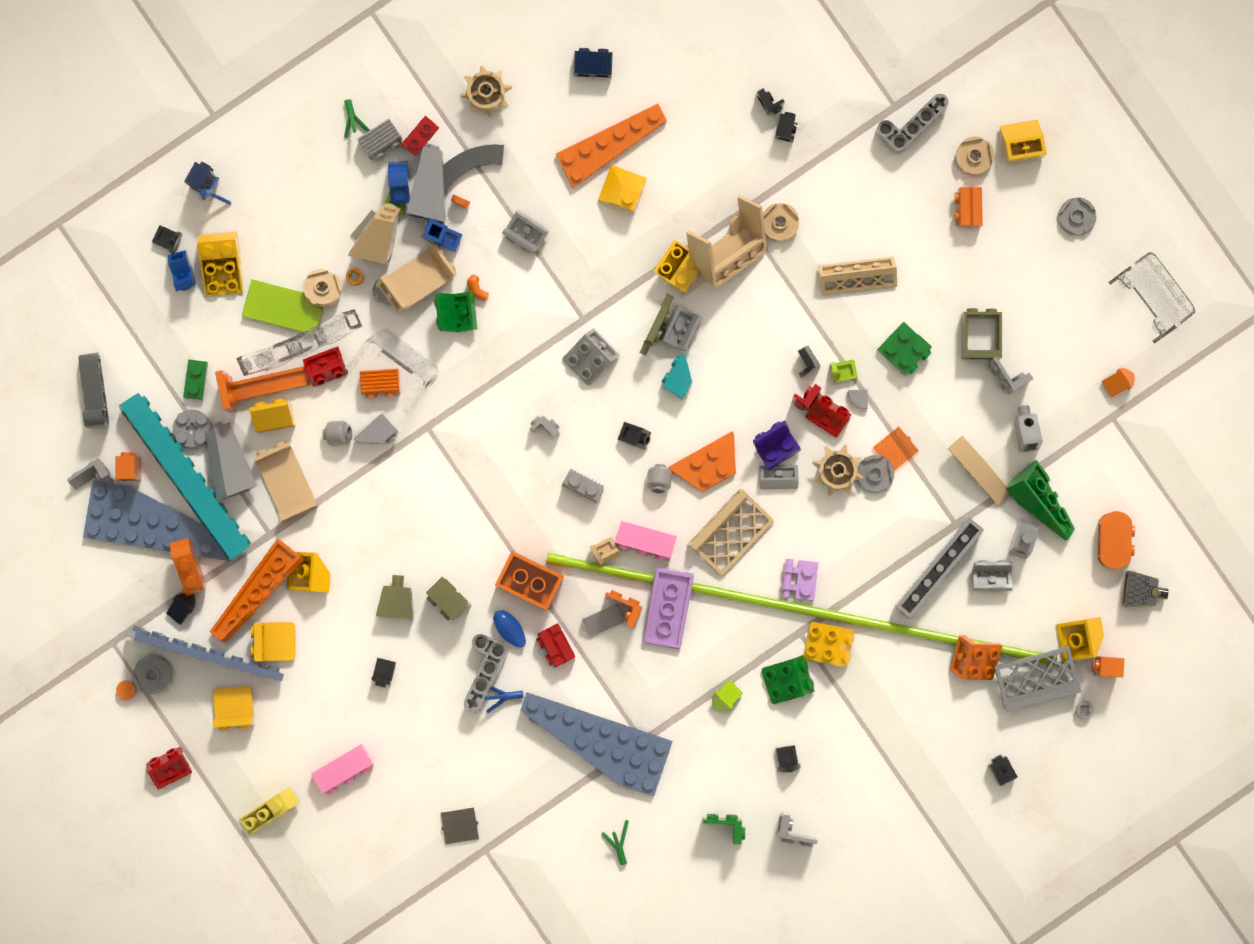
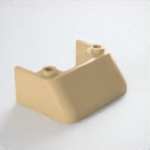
[686,196,767,287]

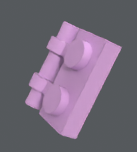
[781,559,818,600]

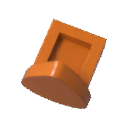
[1102,368,1135,398]

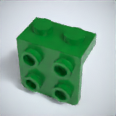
[434,291,477,333]
[761,655,815,704]
[703,814,745,845]

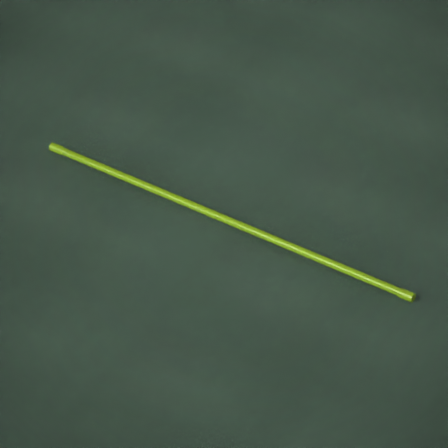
[546,552,1057,666]

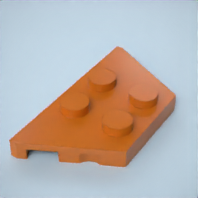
[668,431,736,492]

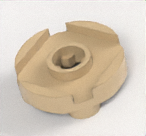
[956,136,994,175]
[763,203,799,242]
[303,269,341,307]

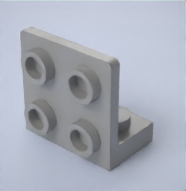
[562,328,620,385]
[989,357,1034,394]
[777,812,818,847]

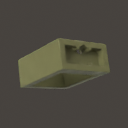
[961,308,1002,360]

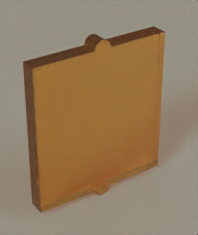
[873,426,919,471]

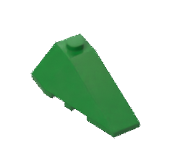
[1006,460,1075,541]

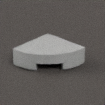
[848,390,868,409]

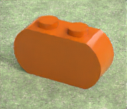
[1097,511,1135,569]
[170,537,206,596]

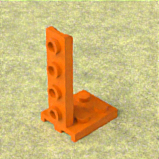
[215,366,309,413]

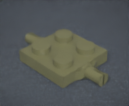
[639,294,674,356]

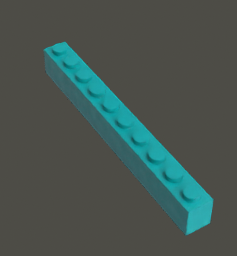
[119,392,251,563]

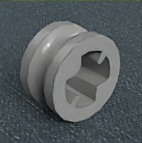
[1076,701,1094,719]

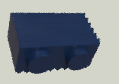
[573,48,613,78]
[184,161,216,192]

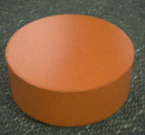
[451,194,470,208]
[116,680,137,700]

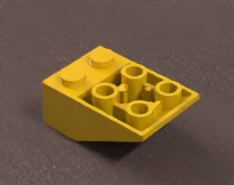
[197,231,243,296]

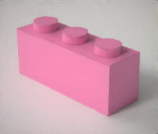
[615,521,677,561]
[311,744,374,795]

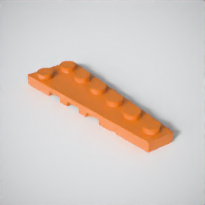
[556,104,667,188]
[209,538,304,643]

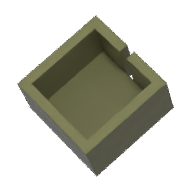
[426,576,471,621]

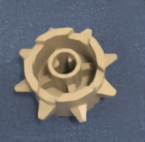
[460,66,512,117]
[812,445,863,496]

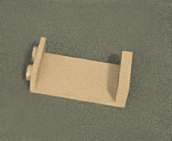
[376,243,457,314]
[253,441,318,522]

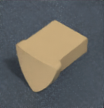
[589,537,621,566]

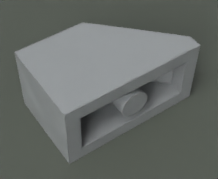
[353,413,399,444]

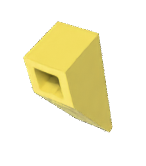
[239,787,300,835]

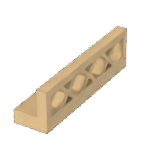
[818,257,897,295]

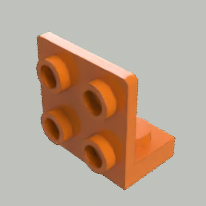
[605,590,642,628]
[950,635,1002,680]

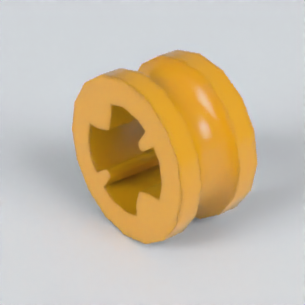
[346,268,364,286]

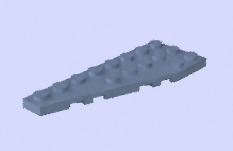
[83,481,235,562]
[125,626,284,682]
[520,692,673,796]

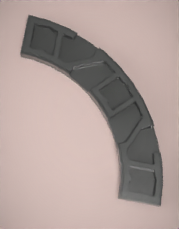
[444,144,504,195]

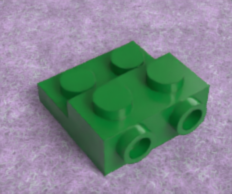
[877,322,932,376]

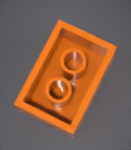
[495,551,564,611]

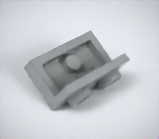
[502,210,549,254]
[660,305,702,351]
[972,560,1013,591]

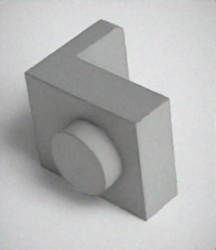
[530,415,560,438]

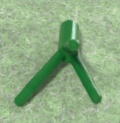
[344,99,370,138]
[602,820,629,865]

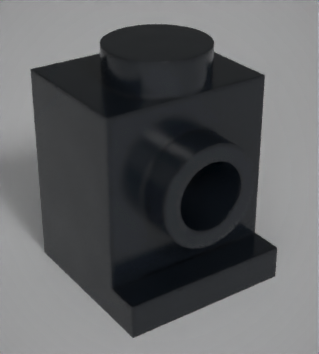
[774,112,798,143]
[988,755,1018,786]

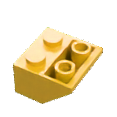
[1000,120,1047,164]
[653,240,700,295]
[249,399,295,433]

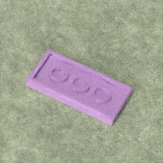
[643,567,694,649]

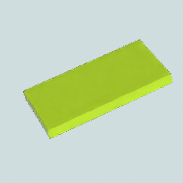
[242,279,324,336]

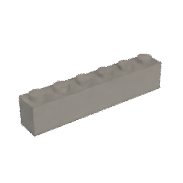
[894,517,984,619]

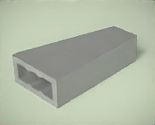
[407,145,446,224]
[205,422,257,502]

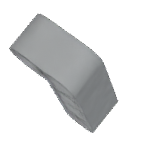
[876,93,949,153]
[464,634,508,712]

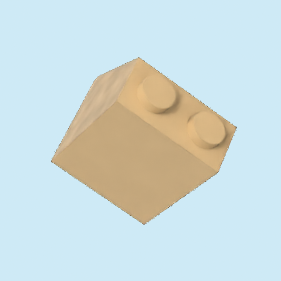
[348,204,400,264]

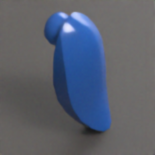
[493,610,526,648]

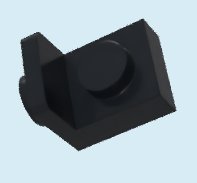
[756,88,785,115]
[618,422,651,450]
[371,658,396,688]

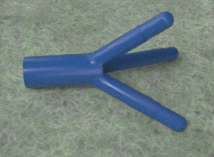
[199,177,231,205]
[484,686,523,713]

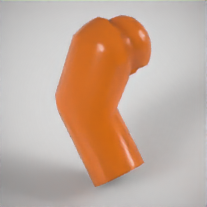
[467,275,489,301]

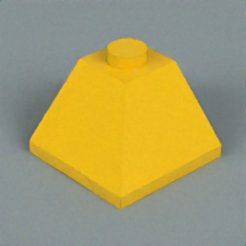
[598,165,647,214]
[287,552,330,593]
[1056,617,1104,662]

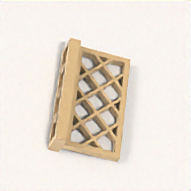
[688,488,775,576]

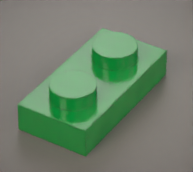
[183,359,208,400]

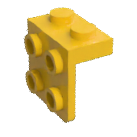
[251,622,296,661]
[804,622,854,668]
[212,686,254,731]

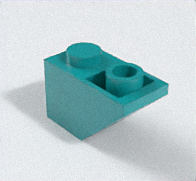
[661,354,692,399]

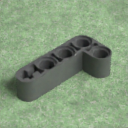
[78,352,109,429]

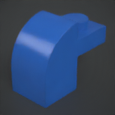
[388,161,410,204]
[421,219,463,252]
[168,250,196,291]

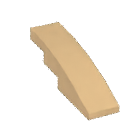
[947,436,1010,506]

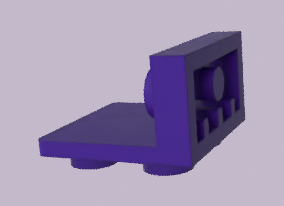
[753,420,801,470]

